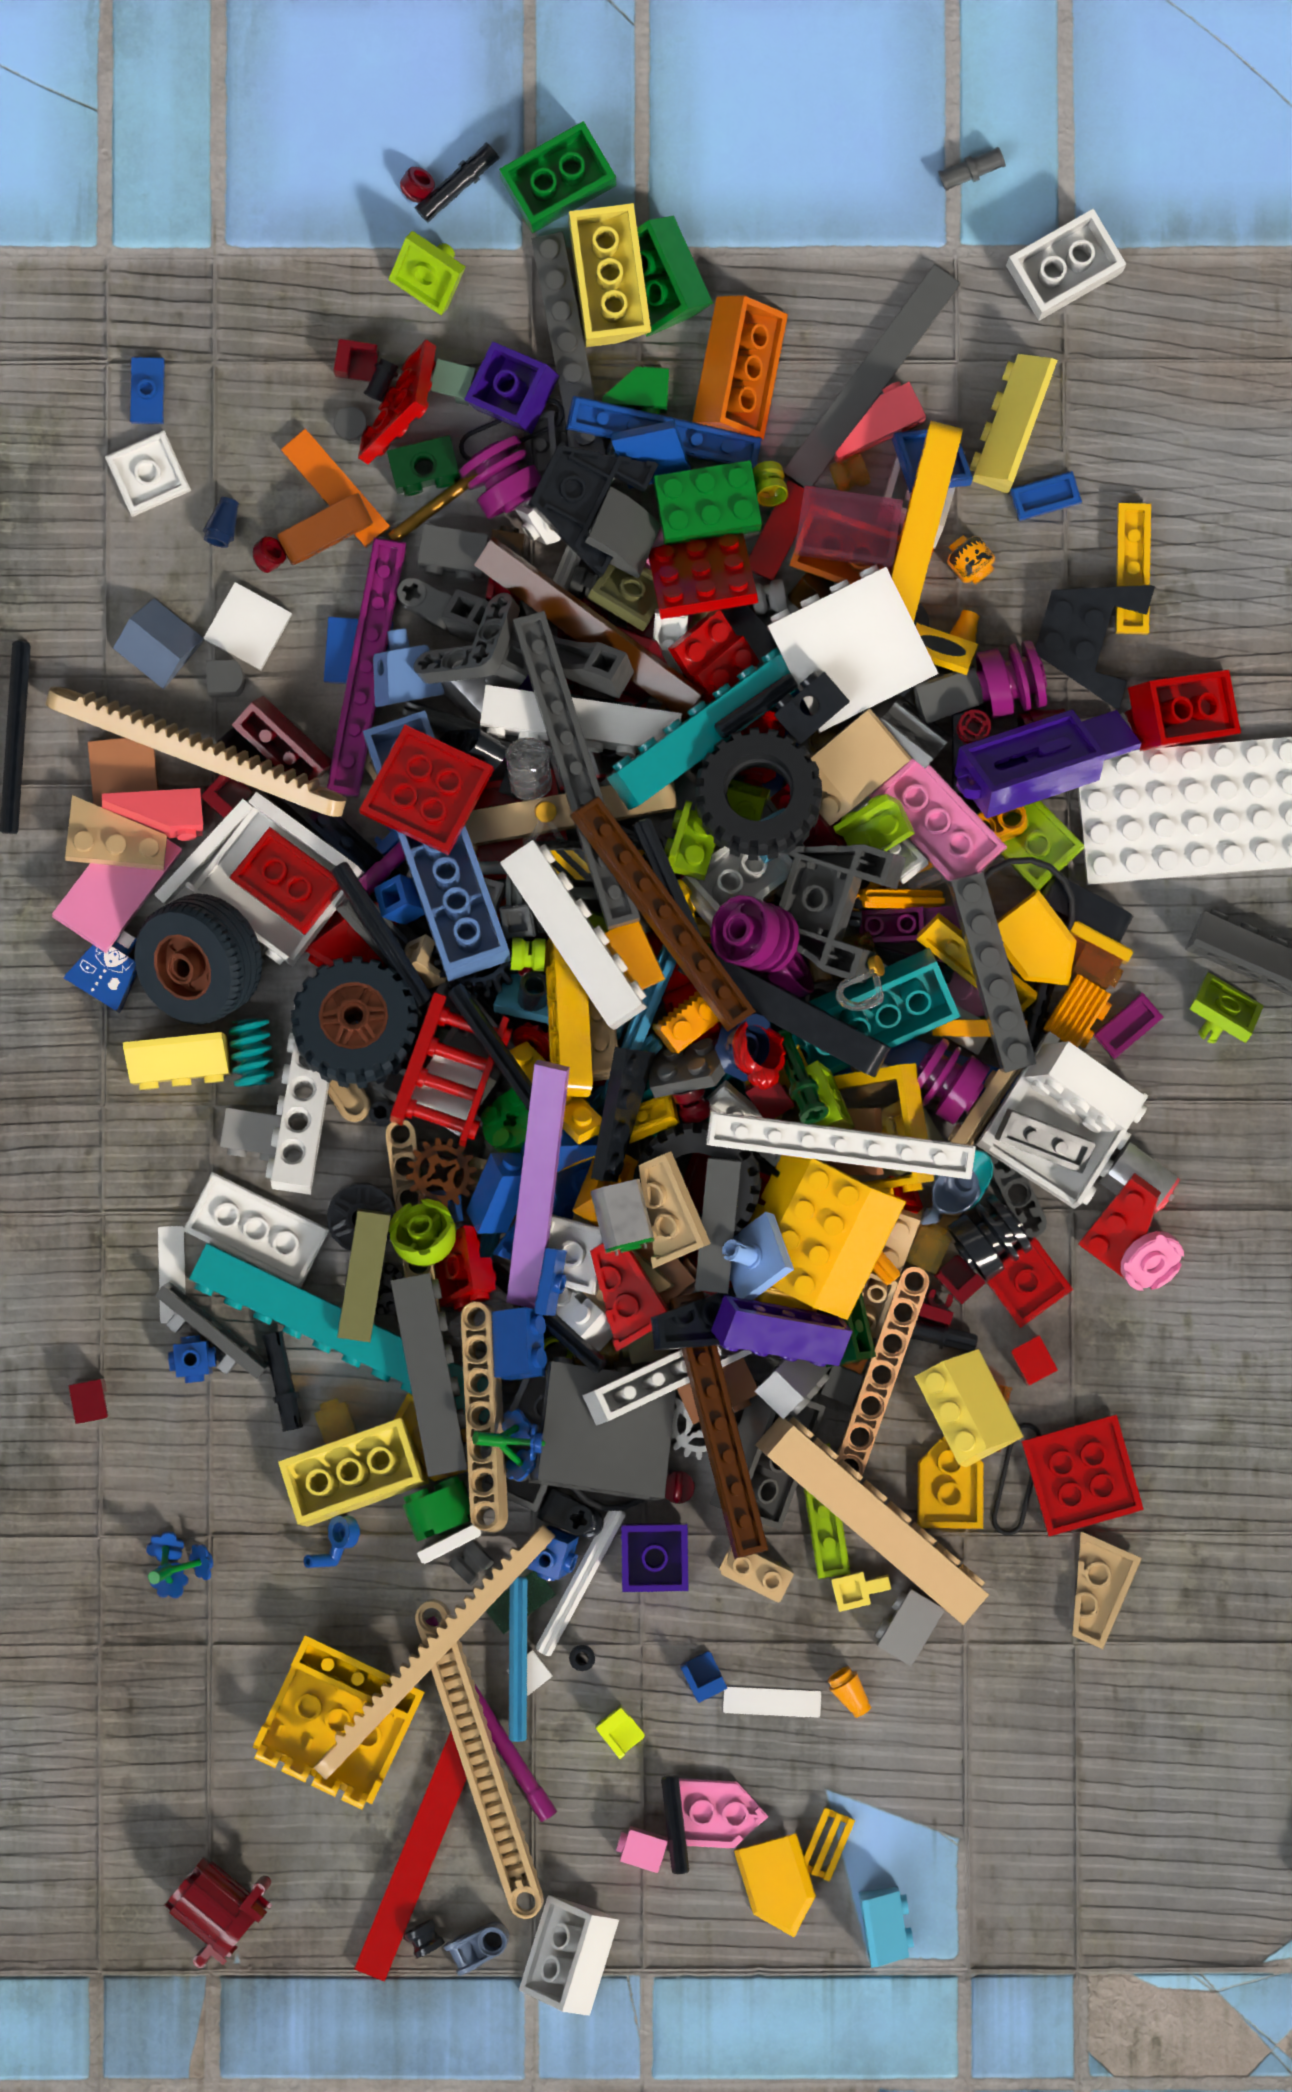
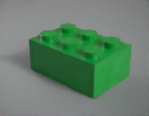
[499,121,616,234]
[654,460,762,545]

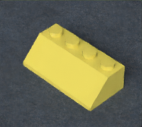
[568,203,651,347]
[970,354,1058,494]
[278,1418,429,1527]

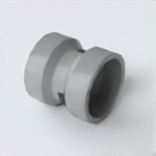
[752,579,787,616]

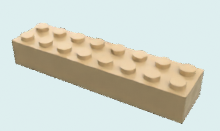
[755,1416,989,1625]

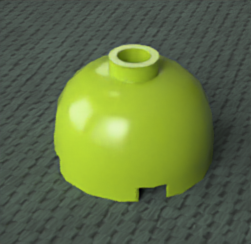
[388,1199,456,1266]

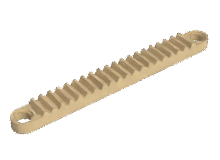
[45,686,347,817]
[314,1525,555,1779]
[415,1599,544,1919]

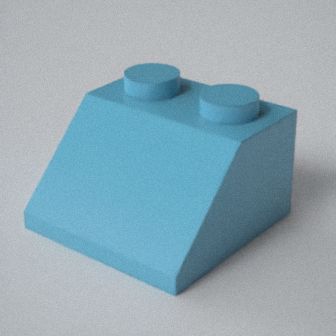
[858,1886,914,1968]

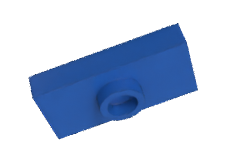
[130,357,165,424]
[534,1248,567,1316]

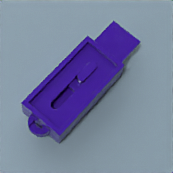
[954,709,1141,819]

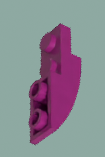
[859,906,961,944]

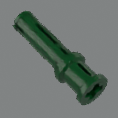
[777,1029,829,1124]

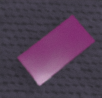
[1093,992,1164,1060]

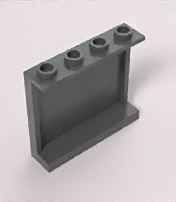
[529,1357,676,1501]

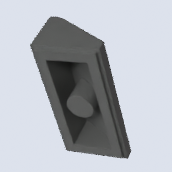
[914,665,983,723]

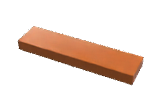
[281,429,390,548]

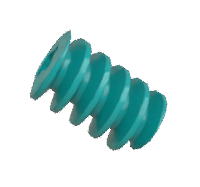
[228,1018,275,1087]

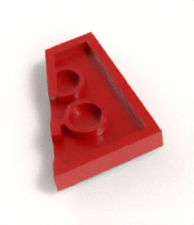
[309,917,388,969]
[1078,1173,1161,1278]
[590,1243,669,1352]

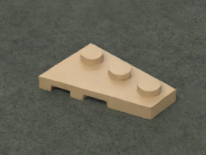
[639,1151,711,1269]

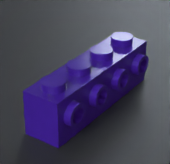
[711,1295,853,1367]

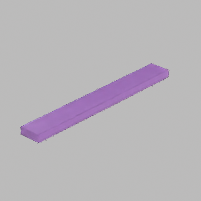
[506,1060,570,1309]

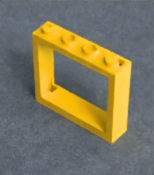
[833,1063,934,1194]

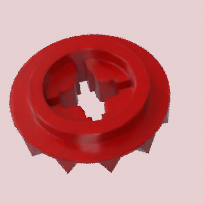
[513,1022,550,1062]

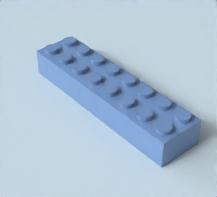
[363,710,511,982]

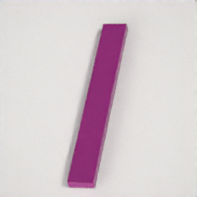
[327,537,407,798]

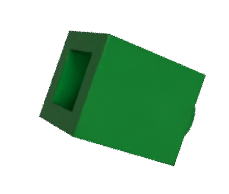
[602,367,669,415]

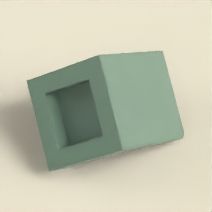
[430,359,476,406]

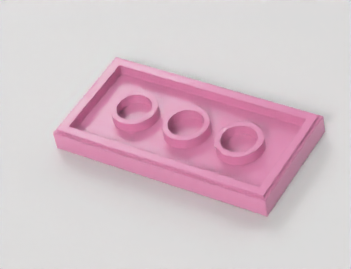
[869,758,1007,881]
[52,839,182,953]

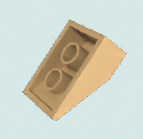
[810,708,912,826]

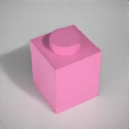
[616,1826,668,1873]

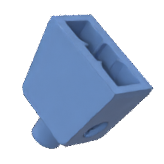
[373,628,444,707]

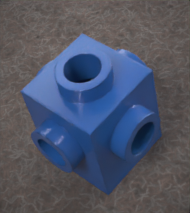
[168,1335,217,1383]
[528,1525,579,1581]

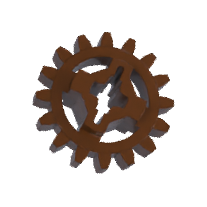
[406,1138,477,1208]

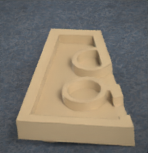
[65,795,167,870]
[1072,1532,1142,1649]

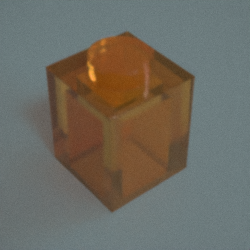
[1071,942,1124,990]

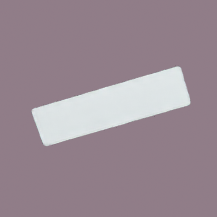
[158,1226,186,1323]
[723,1687,821,1718]

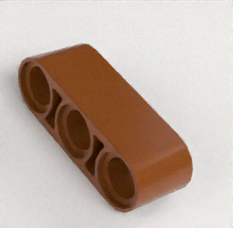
[277,493,373,565]

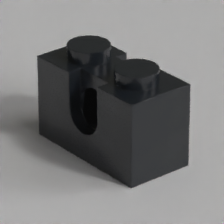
[773,671,850,745]

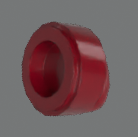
[400,166,435,203]
[253,536,286,573]
[665,1471,695,1504]

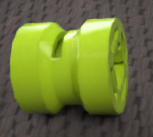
[753,461,788,507]
[511,937,545,972]

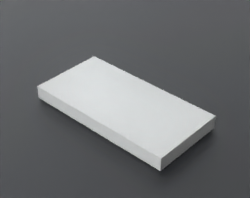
[183,1172,330,1288]

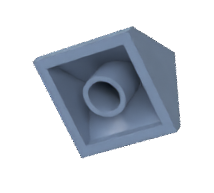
[113,598,204,689]

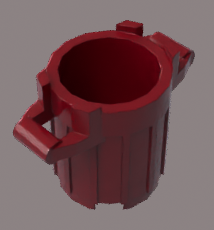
[164,1857,272,1968]

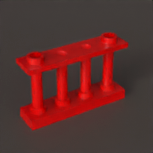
[390,992,513,1147]

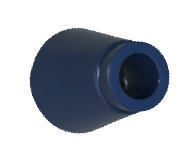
[203,497,239,548]

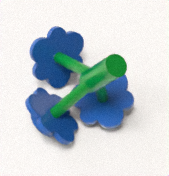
[472,1409,545,1481]
[146,1531,213,1598]

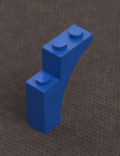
[466,1129,598,1234]

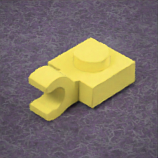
[831,1571,891,1612]

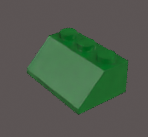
[637,215,713,337]

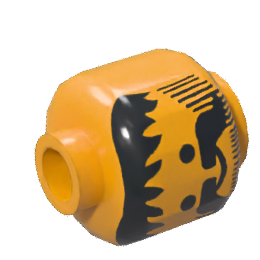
[947,535,995,585]

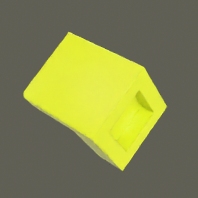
[595,1705,645,1759]

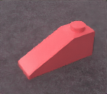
[834,381,926,464]
[101,788,203,841]

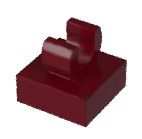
[918,1289,954,1325]

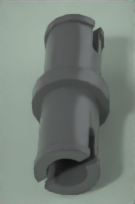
[938,147,1006,191]

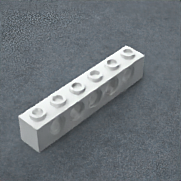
[266,1004,329,1195]

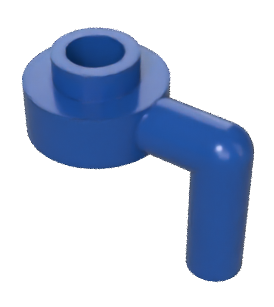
[303,1515,360,1568]

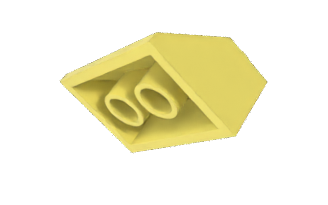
[123,1032,231,1090]
[914,1349,1024,1467]

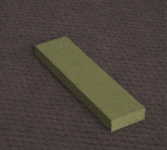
[337,1208,391,1342]

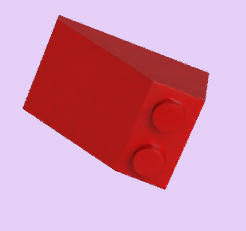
[1128,670,1241,751]

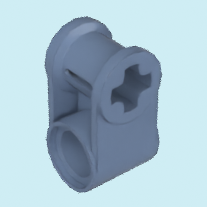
[443,1922,509,1976]

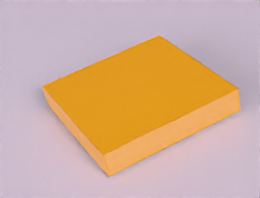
[605,921,665,990]

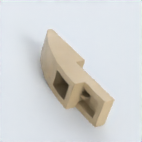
[862,1209,922,1339]

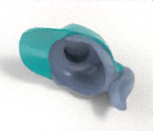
[920,1150,993,1225]

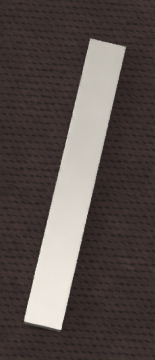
[706,1111,976,1179]

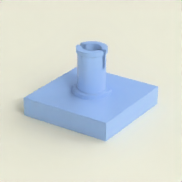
[722,1212,794,1300]

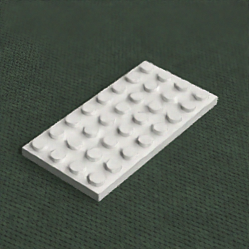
[1078,737,1292,885]

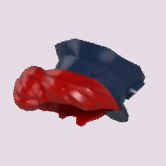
[715,1013,786,1090]

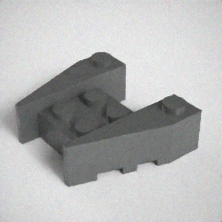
[779,844,906,984]

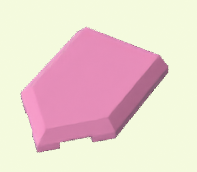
[668,1778,768,1848]

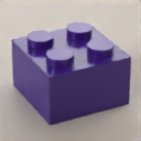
[464,341,559,434]
[621,1523,689,1592]

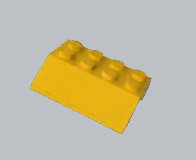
[747,1155,907,1320]
[252,1635,425,1810]

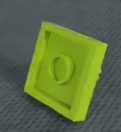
[388,231,466,316]
[1189,972,1264,1044]

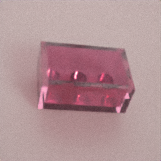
[795,485,903,569]

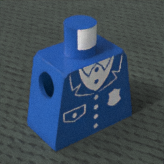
[64,931,137,1013]

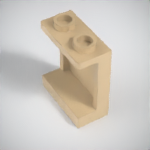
[719,1545,794,1602]

